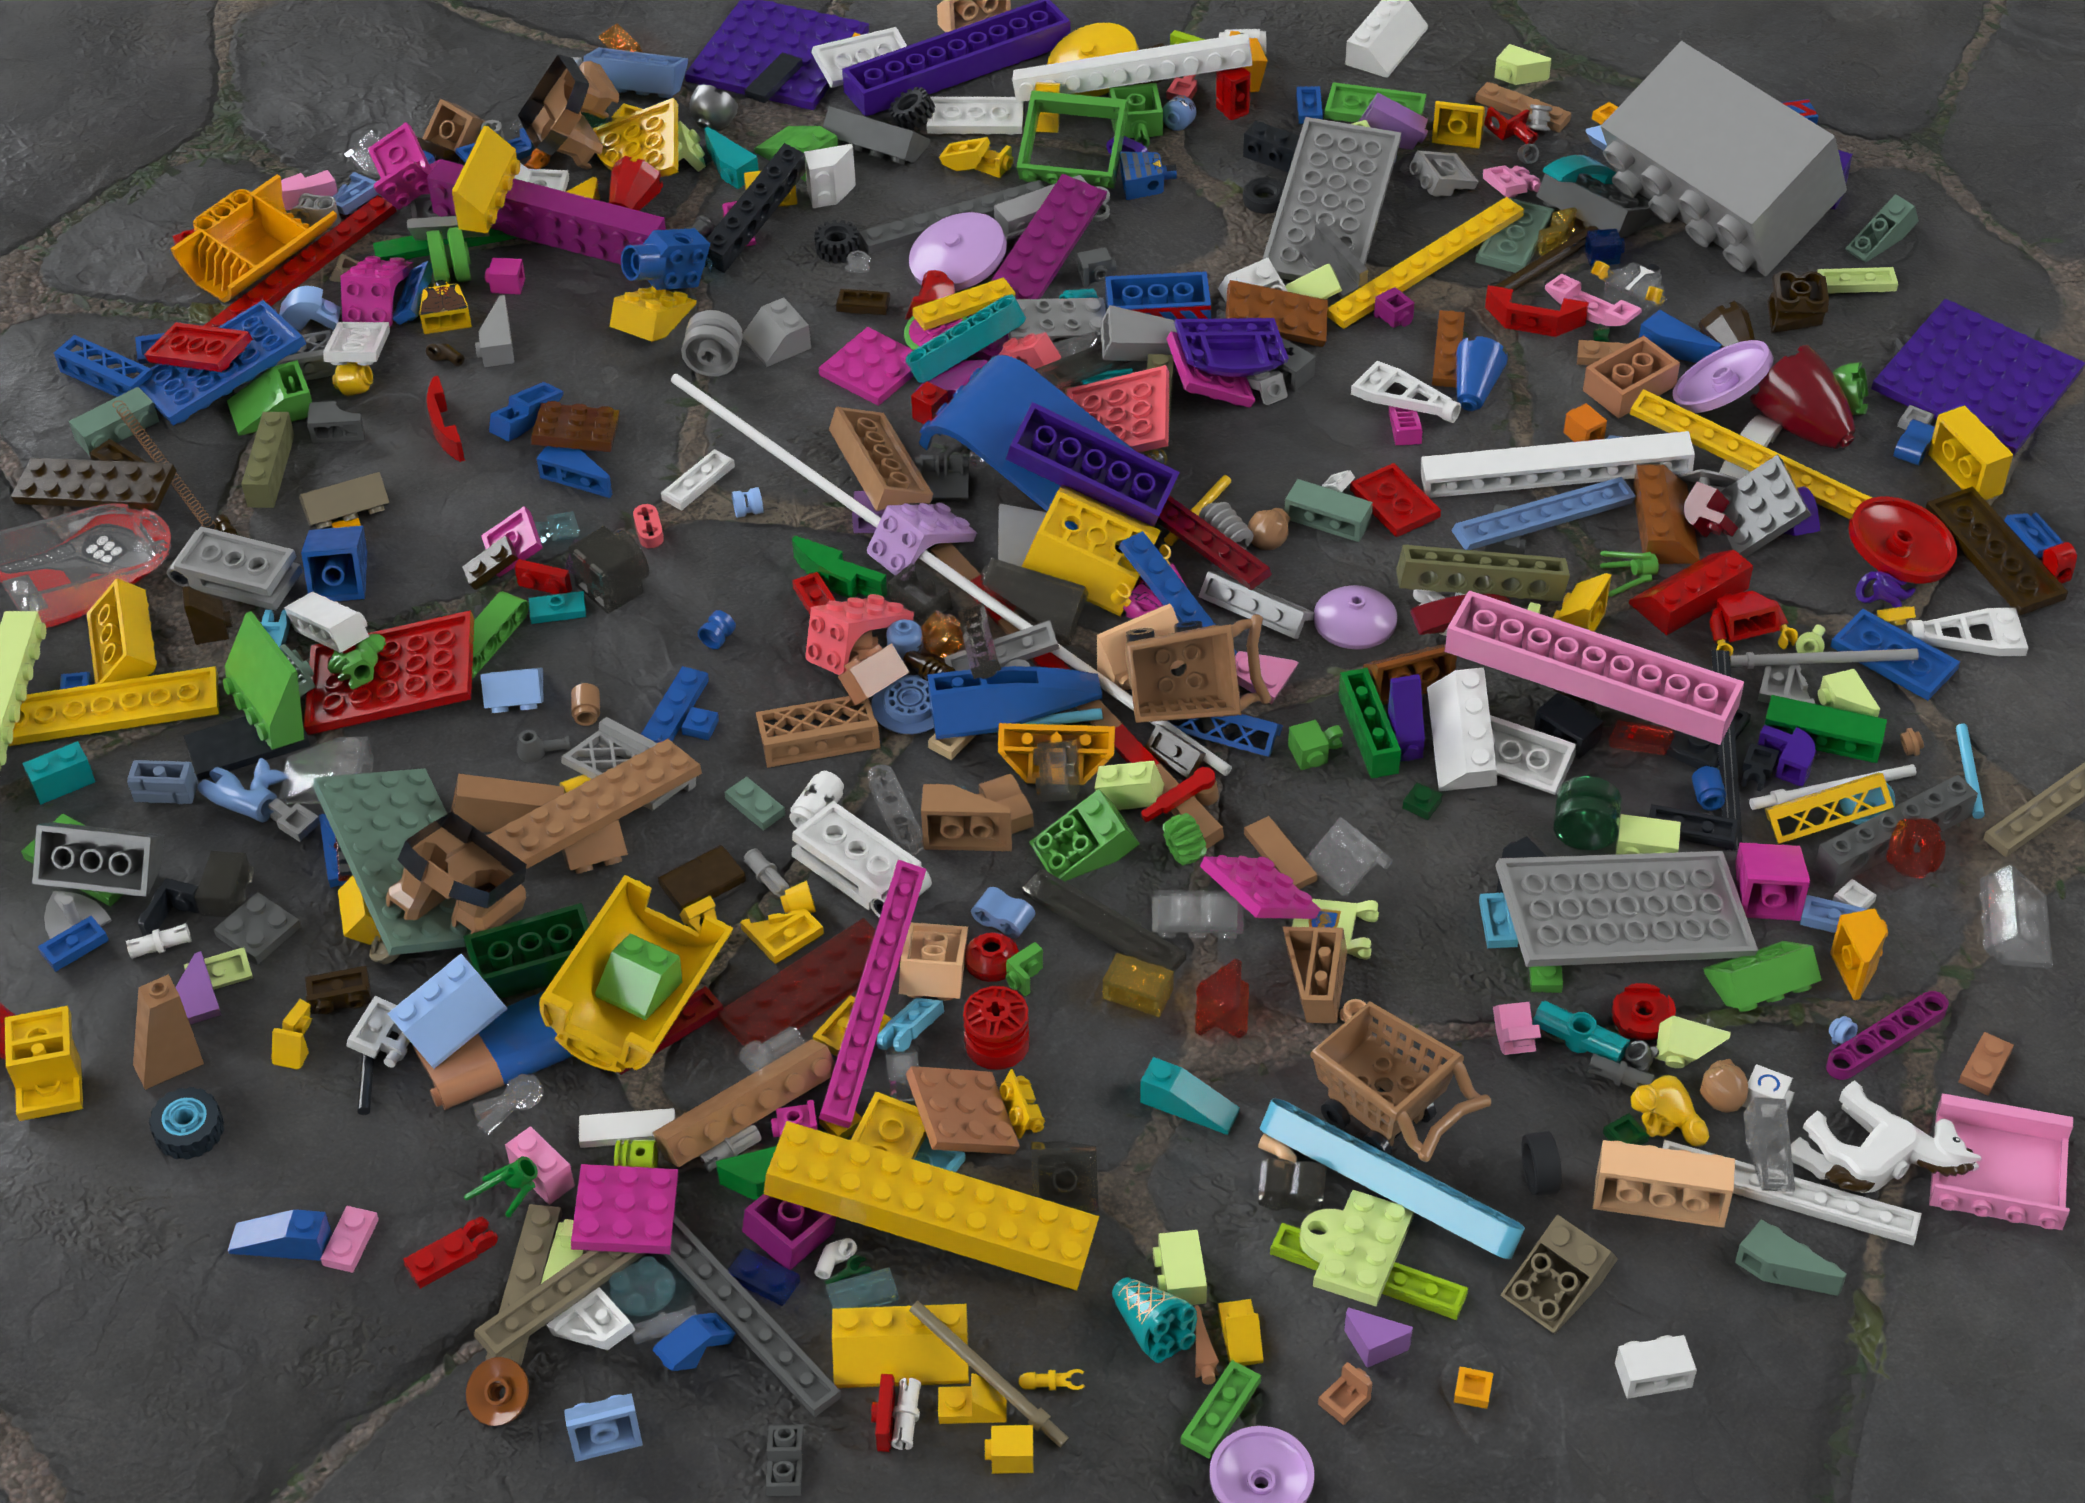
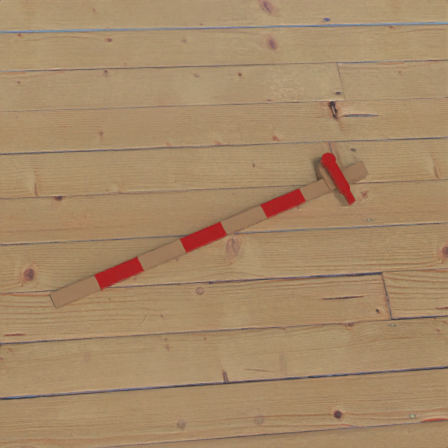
[930,543,1224,849]

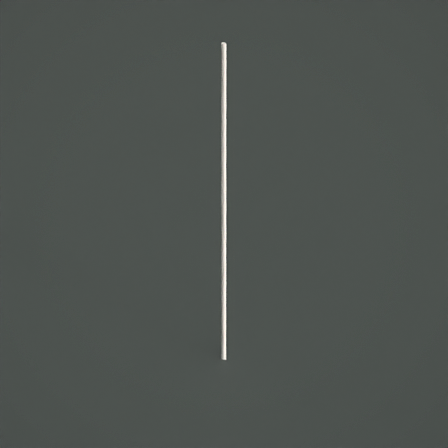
[671,374,1232,776]

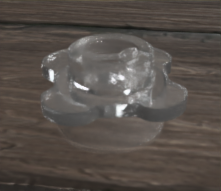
[845,251,871,273]

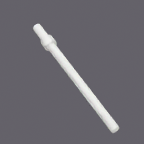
[1749,764,1916,810]

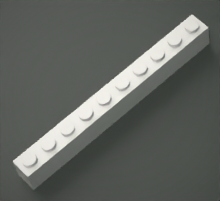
[1012,33,1252,102]
[1421,431,1695,498]

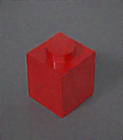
[911,381,948,424]

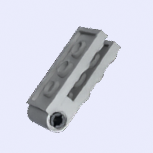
[167,526,303,611]

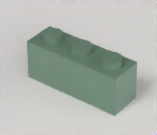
[69,387,159,456]
[1284,479,1373,542]

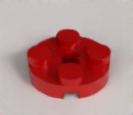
[1612,983,1676,1040]

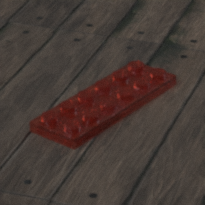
[717,918,901,1057]

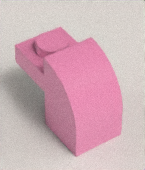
[1493,1002,1541,1055]

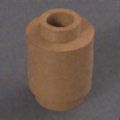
[571,683,600,726]

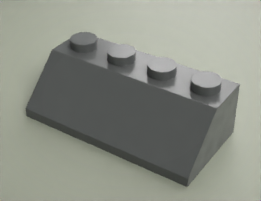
[823,106,931,165]
[32,822,165,897]

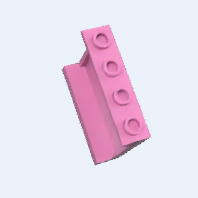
[1929,1093,2073,1230]

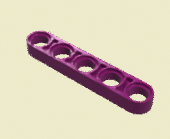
[1826,991,1949,1080]

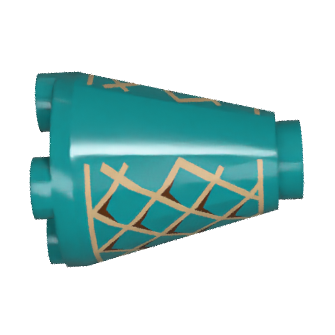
[1112,1277,1198,1363]

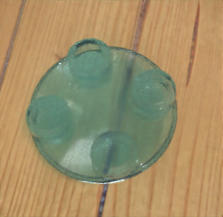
[609,1257,676,1316]

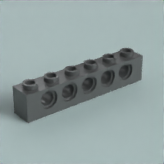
[1814,775,1978,888]

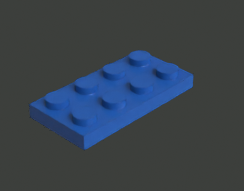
[1830,609,1960,701]

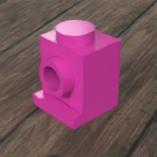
[771,1100,818,1138]

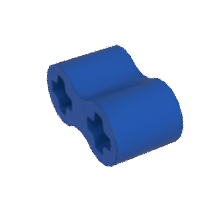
[1893,419,1935,466]

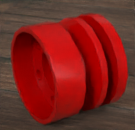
[963,986,1030,1070]

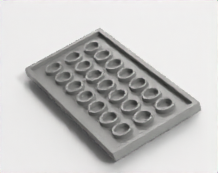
[1262,117,1401,281]
[1495,851,1758,967]

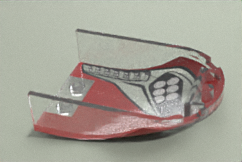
[0,504,171,628]

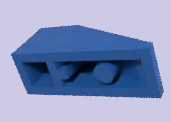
[1639,310,1722,363]
[536,446,613,498]
[228,1210,332,1261]

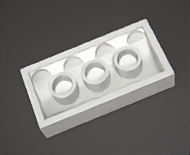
[1490,715,1576,795]

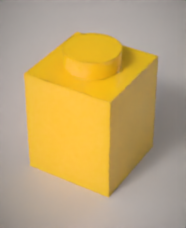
[985,1425,1034,1474]

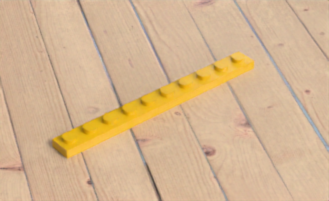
[1327,197,1524,329]
[1630,389,1872,519]

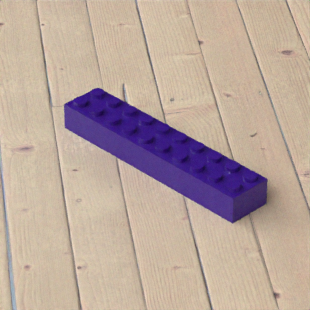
[842,0,1071,117]

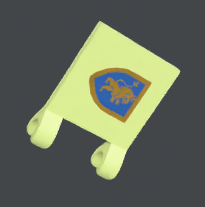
[1292,899,1379,960]

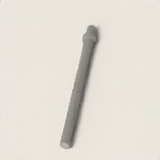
[1730,649,1919,669]

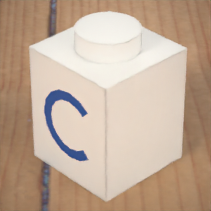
[1742,1064,1795,1120]

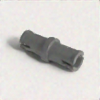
[1587,1053,1654,1089]

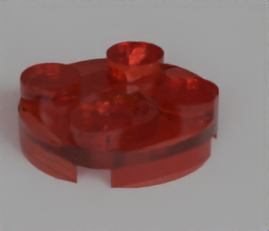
[1886,817,1946,878]

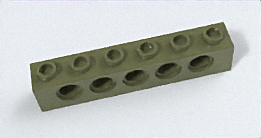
[1396,545,1570,601]

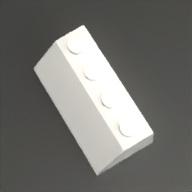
[1345,0,1428,78]
[1427,667,1497,791]

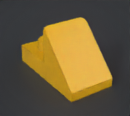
[1218,1299,1263,1366]
[938,1373,1007,1424]

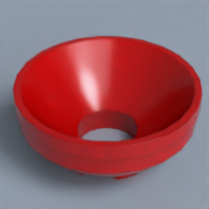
[965,932,1019,982]

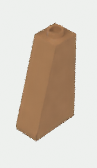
[450,774,564,832]
[133,974,204,1090]

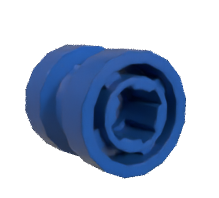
[697,610,736,649]

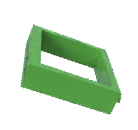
[1017,91,1129,189]

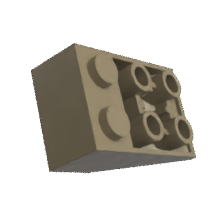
[1500,1214,1618,1334]

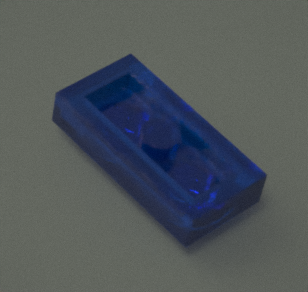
[728,1248,801,1306]

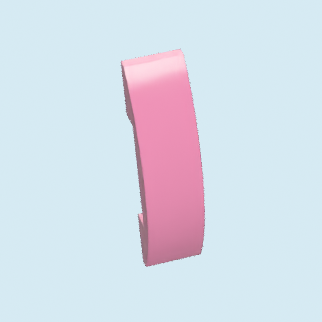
[1545,274,1642,326]

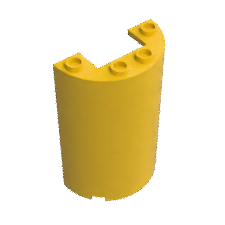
[539,875,733,1072]

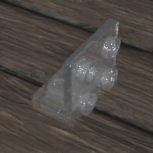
[1305,817,1394,897]

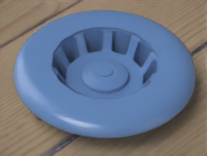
[871,675,934,734]

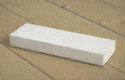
[661,449,735,511]
[579,1108,675,1148]

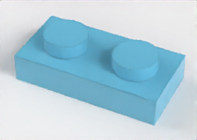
[1479,893,1518,948]

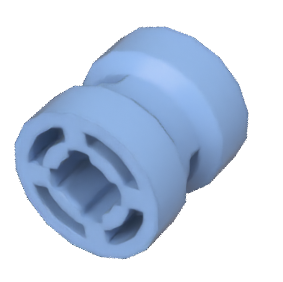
[732,487,764,518]

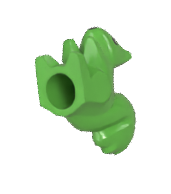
[328,634,386,689]

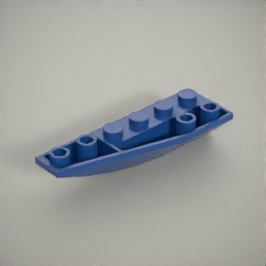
[927,666,1102,740]

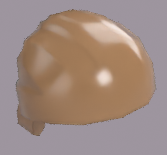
[1248,508,1291,550]
[1700,1059,1749,1113]

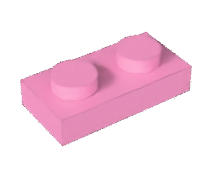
[321,1206,379,1273]

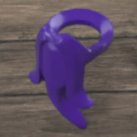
[1856,571,1916,608]

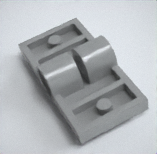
[1008,298,1106,353]

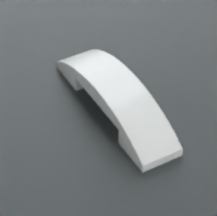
[1719,414,1782,479]

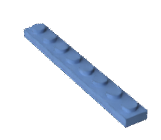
[1451,477,1636,550]

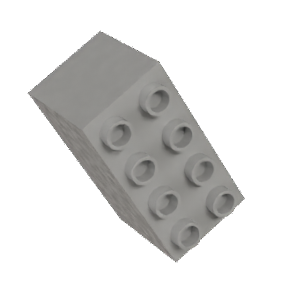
[1601,41,1847,276]

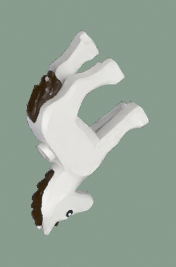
[1783,1080,1982,1193]

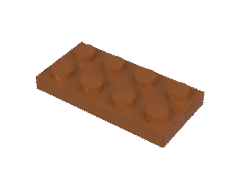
[1226,280,1328,347]

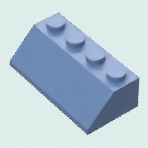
[584,47,688,98]

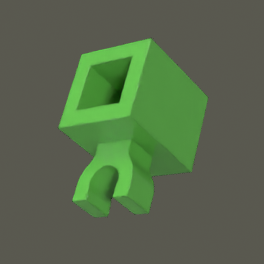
[1288,720,1343,770]

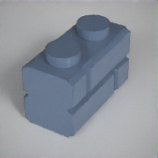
[127,760,198,804]

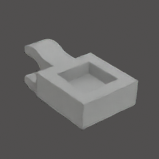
[268,798,320,842]

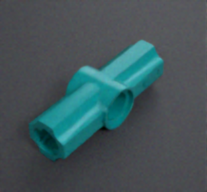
[1532,1001,1630,1063]

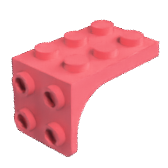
[805,594,914,675]

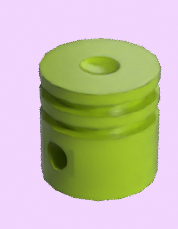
[614,1140,658,1168]

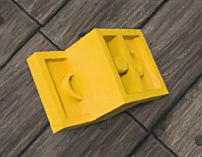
[5,1006,83,1121]

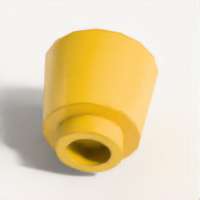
[780,880,816,913]

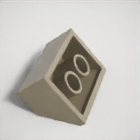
[299,472,389,529]

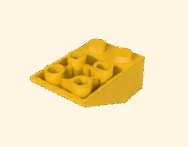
[609,286,697,342]

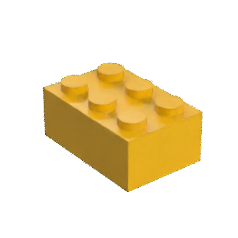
[1928,405,2013,500]

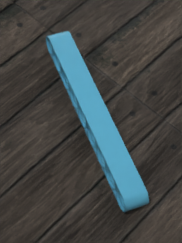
[1260,1098,1525,1259]

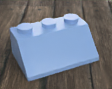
[387,954,507,1069]

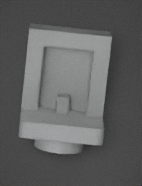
[1247,370,1288,405]

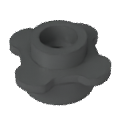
[1624,1041,1659,1072]

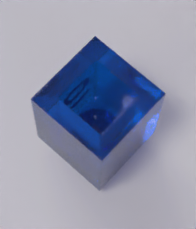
[1585,229,1625,266]

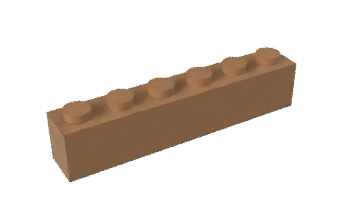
[652,1039,835,1167]

